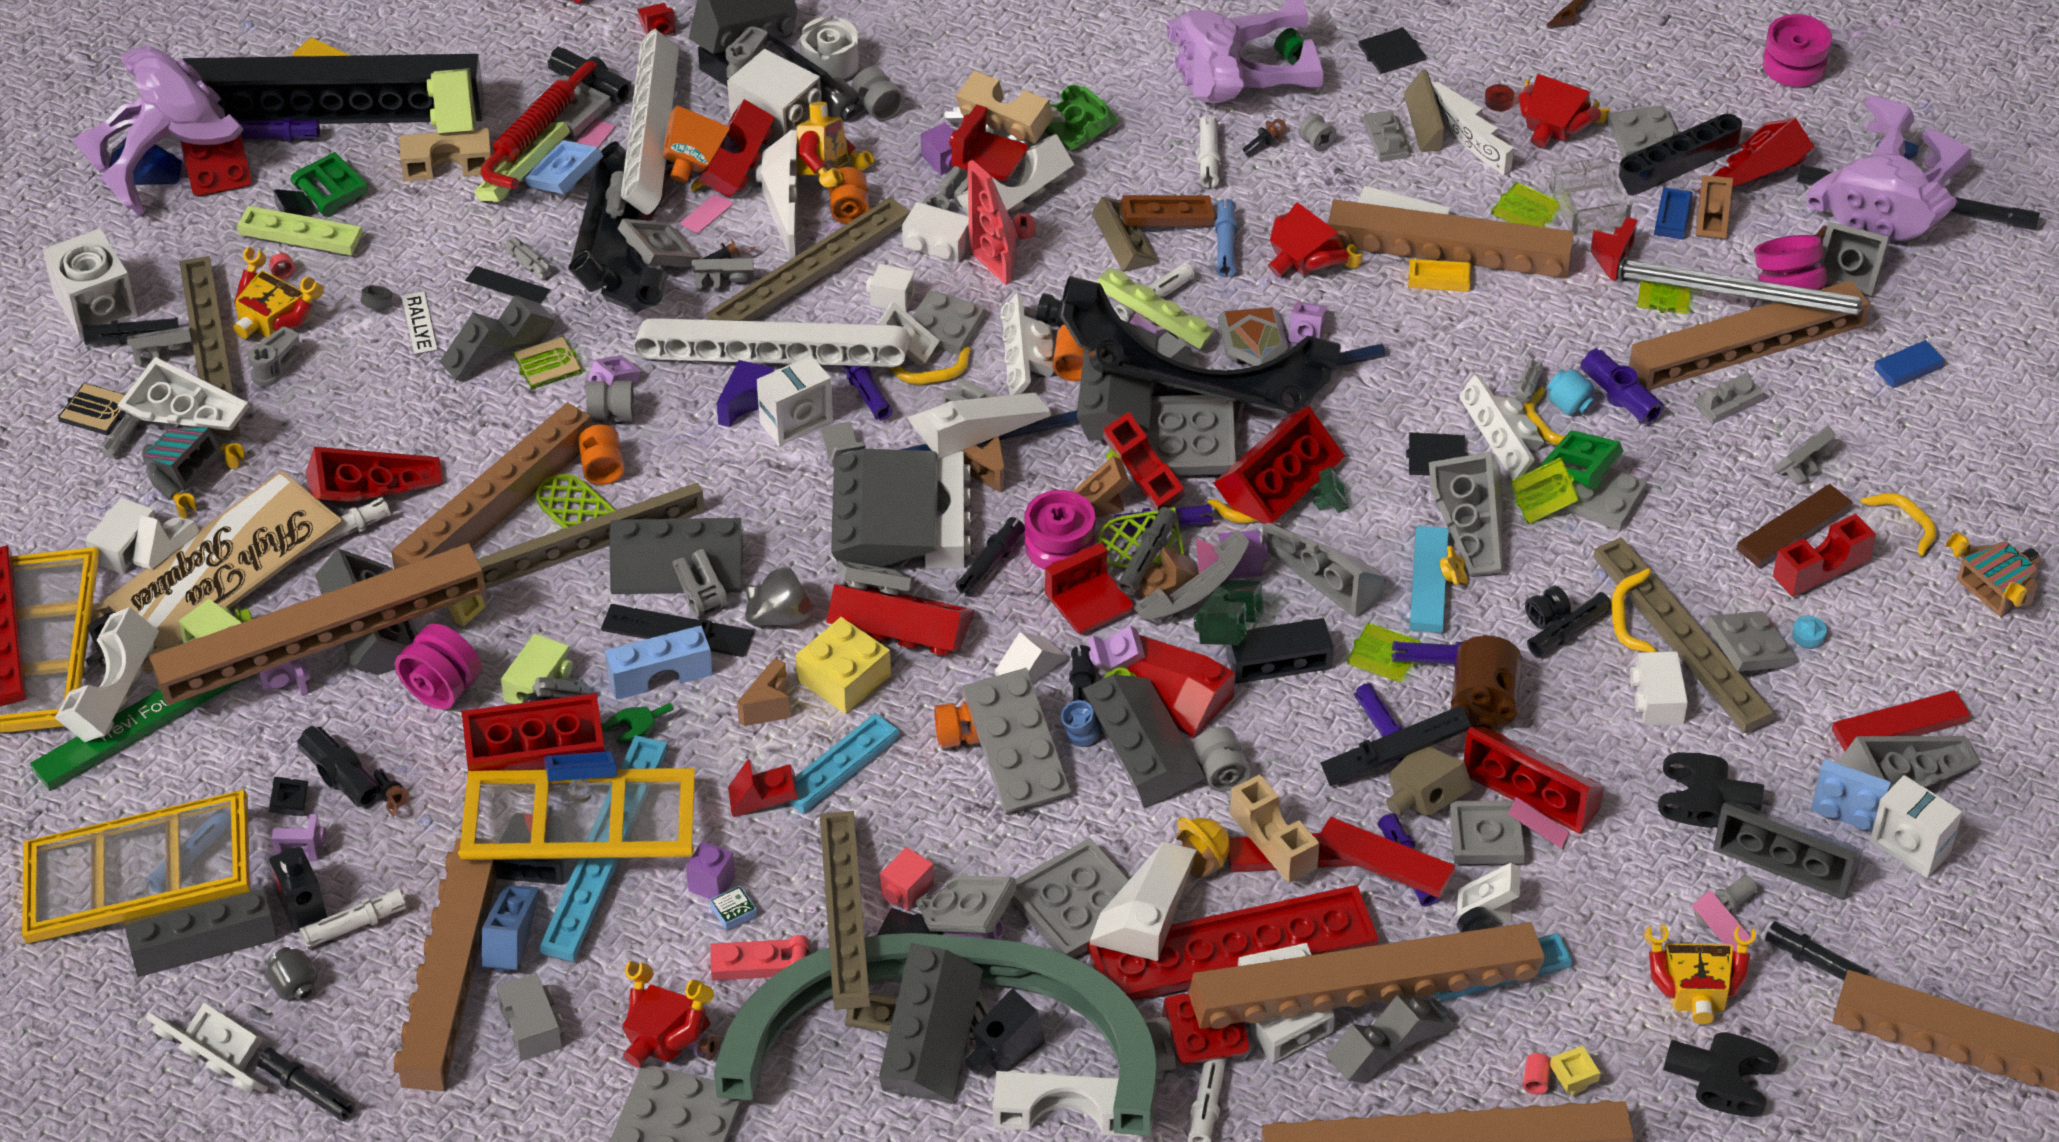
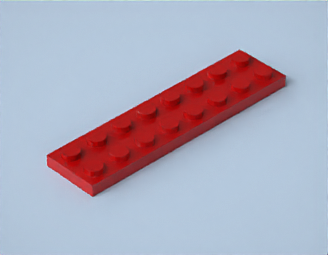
[1088,885,1379,1001]

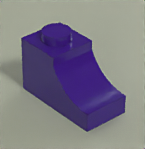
[716,360,774,427]

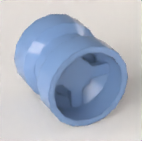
[1061,700,1100,747]

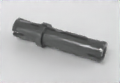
[1117,507,1178,595]

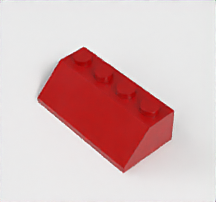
[1213,405,1346,524]
[826,582,975,656]
[461,693,605,771]
[1463,727,1604,835]

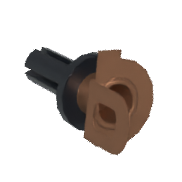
[1243,119,1287,156]
[703,237,756,259]
[373,768,409,817]

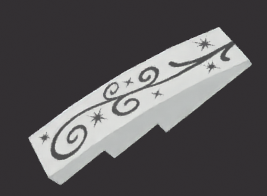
[1433,82,1514,175]

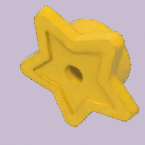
[1440,546,1468,586]

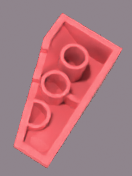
[968,160,1017,285]

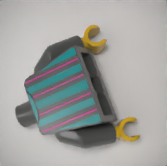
[142,426,244,519]

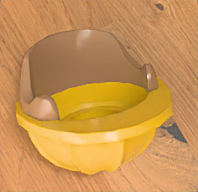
[1175,817,1229,879]

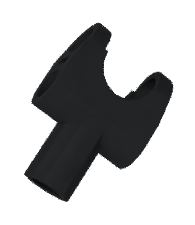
[1658,752,1764,828]
[1663,1032,1779,1117]

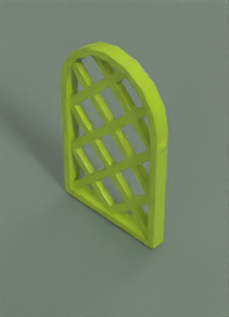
[536,474,616,529]
[1097,507,1185,568]

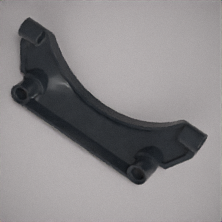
[568,141,676,313]
[1060,276,1341,417]

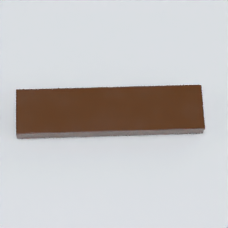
[1737,484,1853,569]

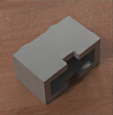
[496,973,565,1061]

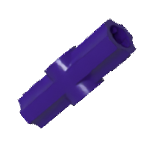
[1580,348,1664,425]

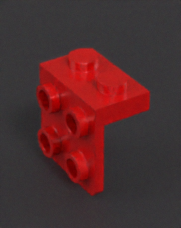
[949,104,1028,181]
[180,134,251,197]
[1045,542,1133,634]
[1162,993,1249,1065]

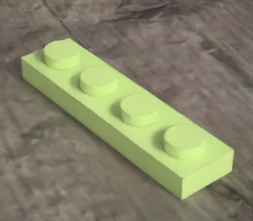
[474,122,570,202]
[237,206,363,256]
[1097,267,1215,349]

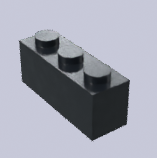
[1226,618,1334,684]

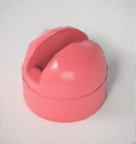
[1012,213,1036,239]
[269,252,295,279]

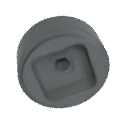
[360,285,393,310]

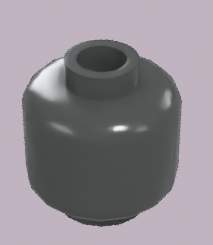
[820,78,858,120]
[265,947,318,1001]

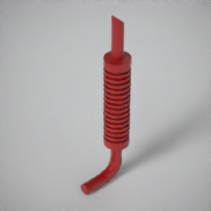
[480,61,597,190]

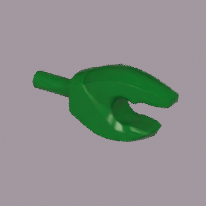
[601,702,674,743]

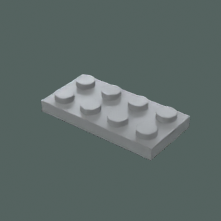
[961,667,1071,815]

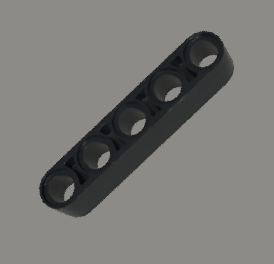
[1617,114,1742,195]

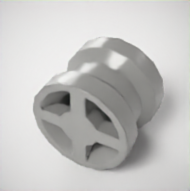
[1299,114,1336,151]

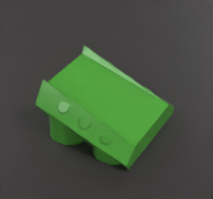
[1045,84,1119,151]

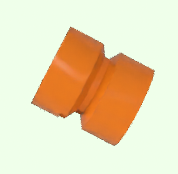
[828,167,869,224]
[1052,324,1084,381]
[578,424,624,485]
[934,701,980,749]

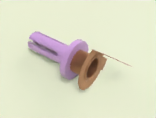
[686,1032,724,1061]

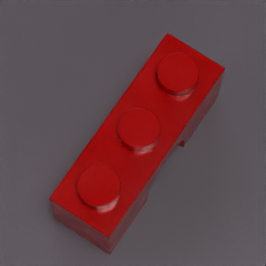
[698,99,775,199]
[1103,412,1185,511]
[1773,513,1876,597]

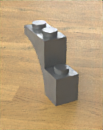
[440,295,556,382]
[1326,995,1455,1083]

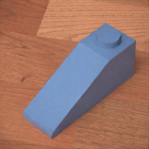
[482,885,539,972]

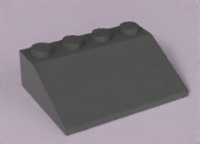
[831,448,938,567]

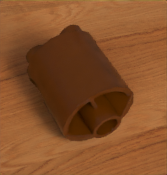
[1450,635,1522,732]

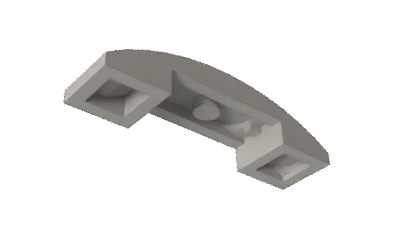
[1133,530,1249,619]

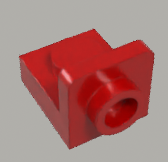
[637,3,676,35]

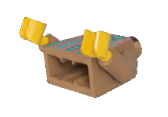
[1944,532,2041,617]

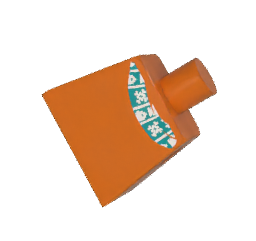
[663,105,730,183]

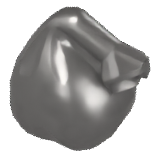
[745,567,815,626]

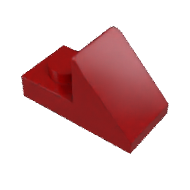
[1591,217,1638,281]
[728,759,798,817]

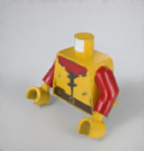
[797,102,874,187]
[233,247,324,339]
[1644,924,1756,1025]

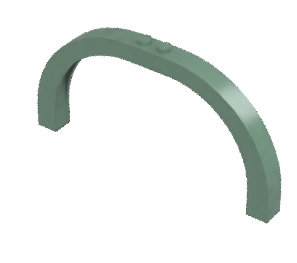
[714,933,1157,1136]

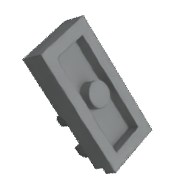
[1363,110,1409,162]
[692,258,755,292]
[127,326,192,365]
[1693,373,1764,424]
[1772,425,1836,485]

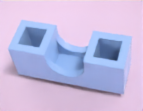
[605,626,713,700]

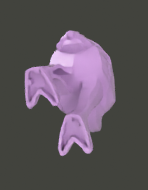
[1166,0,1323,103]
[73,45,244,216]
[1806,95,1972,241]

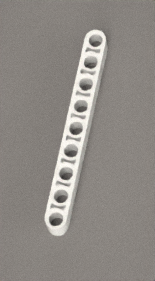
[621,29,679,215]
[633,318,910,367]

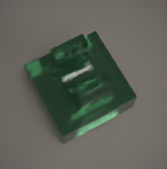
[1311,467,1350,513]

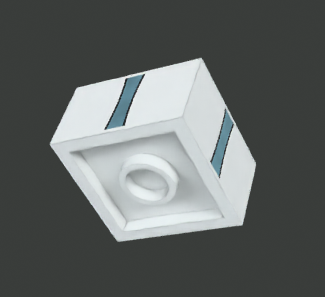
[757,355,833,446]
[1870,775,1962,878]

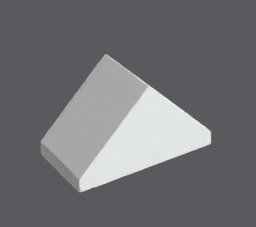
[995,632,1067,683]

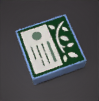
[709,885,757,931]

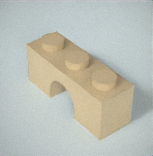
[956,70,1054,144]
[399,128,492,182]
[1230,774,1319,884]

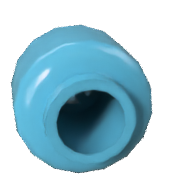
[1547,369,1595,416]

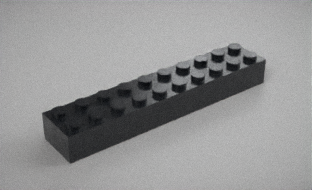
[183,54,484,124]

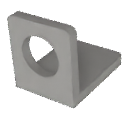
[820,422,866,467]

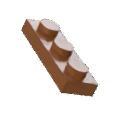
[1120,195,1215,226]

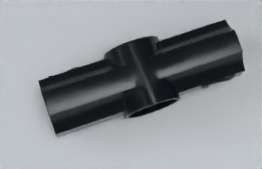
[548,46,632,104]
[297,725,381,808]

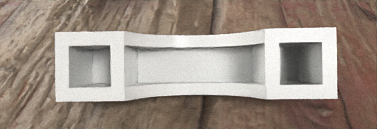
[957,134,1074,216]
[925,451,971,569]
[55,607,159,742]
[993,1070,1139,1137]

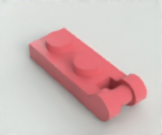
[710,935,810,981]

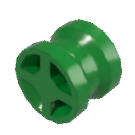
[1274,28,1307,65]

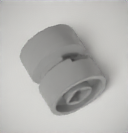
[851,66,905,121]
[586,380,634,422]
[1194,727,1251,792]

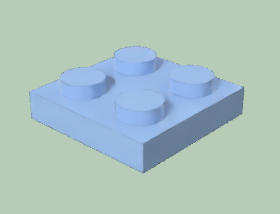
[523,140,603,194]
[1811,759,1891,832]

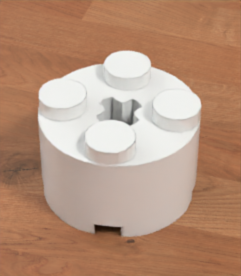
[800,17,859,79]

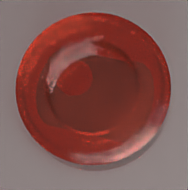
[1484,84,1514,112]

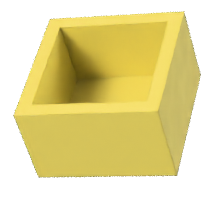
[795,617,891,714]

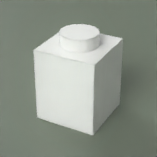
[866,264,915,312]

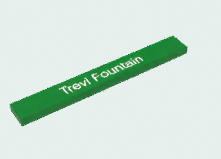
[30,677,247,791]

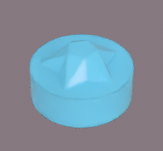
[1792,616,1827,648]

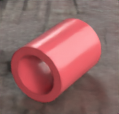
[1522,1053,1551,1095]

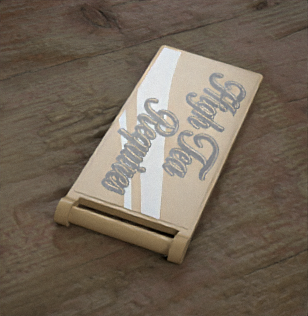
[90,471,342,673]

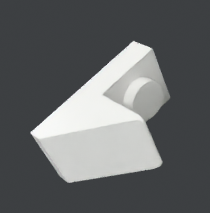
[876,302,940,367]
[132,516,200,570]
[1457,863,1520,923]

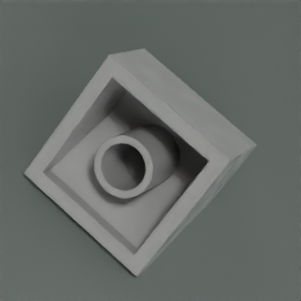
[1818,221,1891,296]

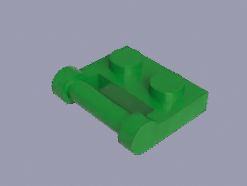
[290,152,368,217]
[1540,430,1624,490]

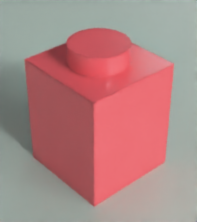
[880,847,934,911]

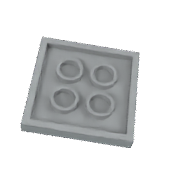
[1144,395,1236,476]
[1011,838,1129,958]
[609,1063,744,1142]

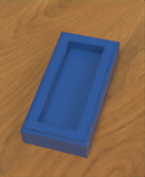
[1654,187,1693,240]
[1874,340,1945,388]
[545,751,617,781]

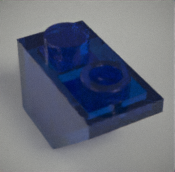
[109,138,182,185]

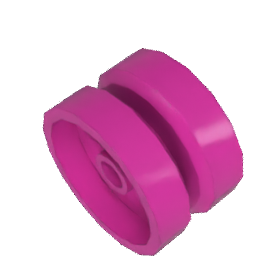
[1762,14,1832,87]
[1754,235,1827,290]
[1024,490,1096,570]
[394,623,482,710]

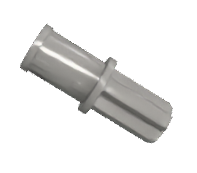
[606,171,627,219]
[1694,875,1758,927]

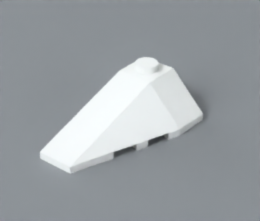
[756,130,800,257]
[117,357,250,430]
[909,393,1051,459]
[1090,842,1197,961]

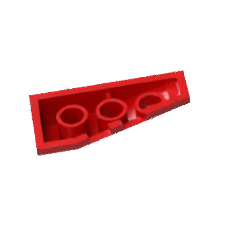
[1697,118,1815,195]
[305,446,443,502]
[1127,635,1235,739]

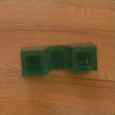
[1194,580,1264,645]

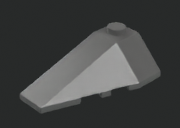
[1429,452,1503,577]
[1262,522,1384,618]
[1837,736,1979,790]

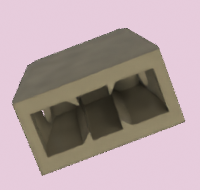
[1386,746,1473,816]

